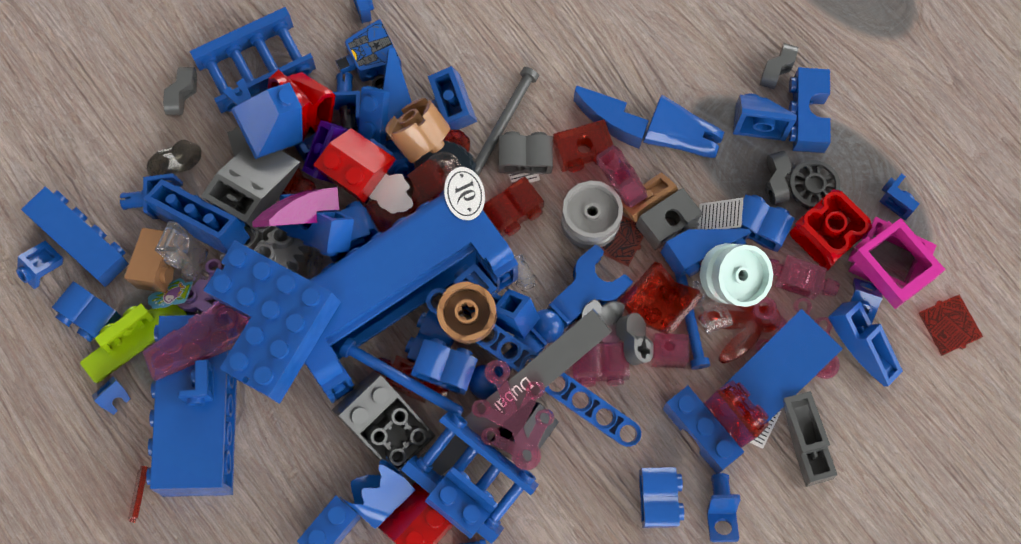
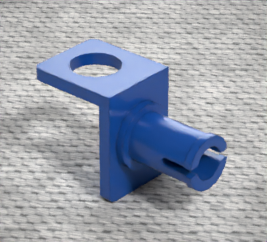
[333,72,361,126]
[120,174,183,219]
[707,473,741,543]

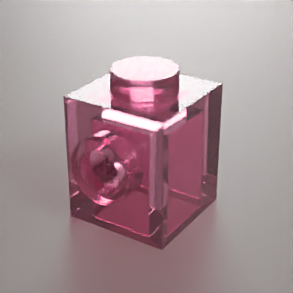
[652,333,689,368]

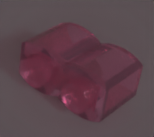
[596,145,647,208]
[572,342,630,387]

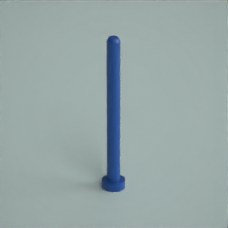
[675,275,710,370]
[339,337,464,416]

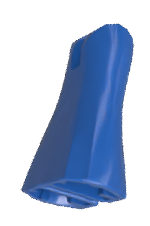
[643,95,725,158]

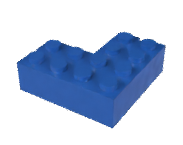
[203,240,341,404]

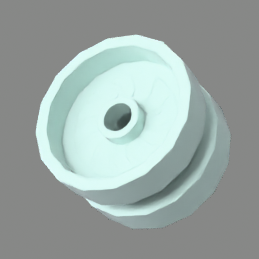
[699,243,773,307]

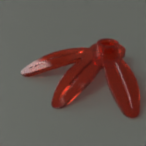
[698,303,781,364]

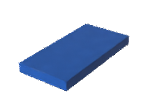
[721,309,843,429]

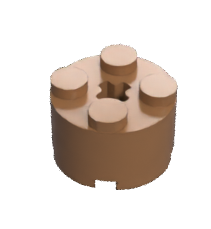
[386,98,450,163]
[437,282,497,343]

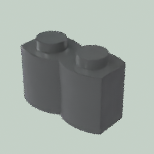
[498,131,553,174]

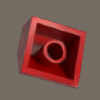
[313,128,396,203]
[378,482,454,544]

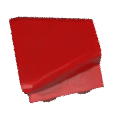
[268,69,335,141]
[790,189,873,271]

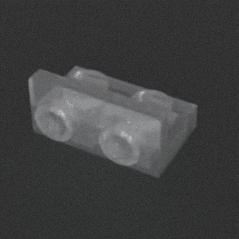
[155,221,210,281]

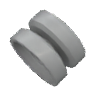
[561,180,623,249]

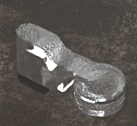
[692,280,733,334]

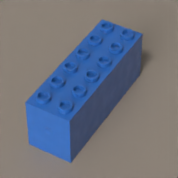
[146,314,239,497]

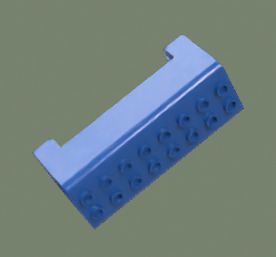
[305,190,518,403]

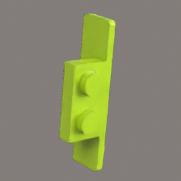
[80,303,187,384]

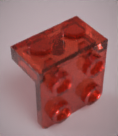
[619,262,703,334]

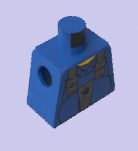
[335,19,402,82]

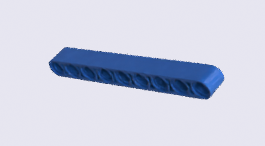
[426,288,642,447]

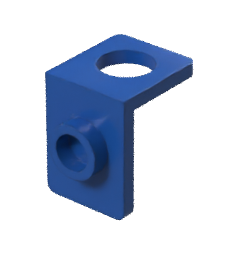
[850,278,883,324]

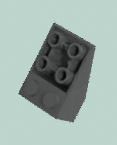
[201,145,301,232]
[332,371,436,472]

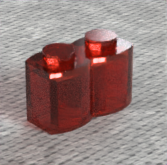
[482,177,545,237]

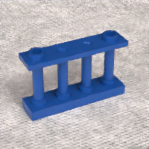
[190,7,316,114]
[401,412,539,544]

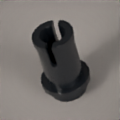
[339,105,358,132]

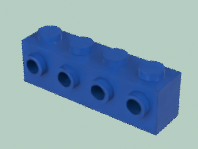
[144,179,250,254]
[21,186,129,287]

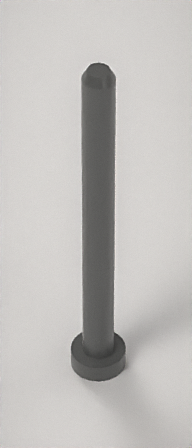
[475,67,539,176]

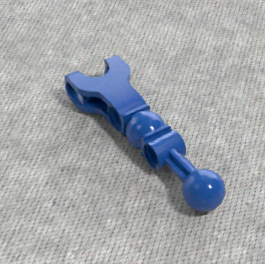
[469,245,633,400]

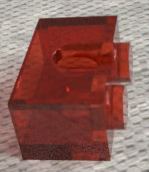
[553,119,614,172]

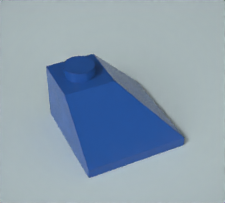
[231,82,303,159]
[733,93,797,141]

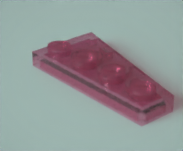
[143,301,250,381]

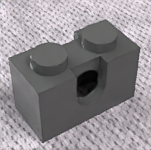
[635,188,703,251]

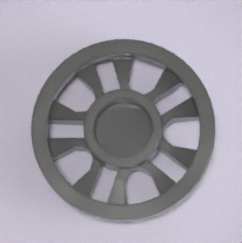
[789,160,841,209]

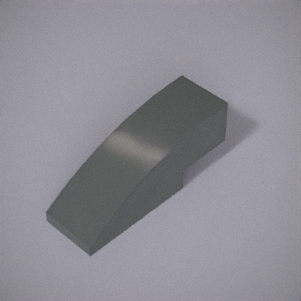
[783,391,838,487]

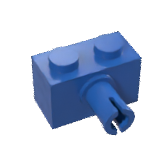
[428,66,478,132]

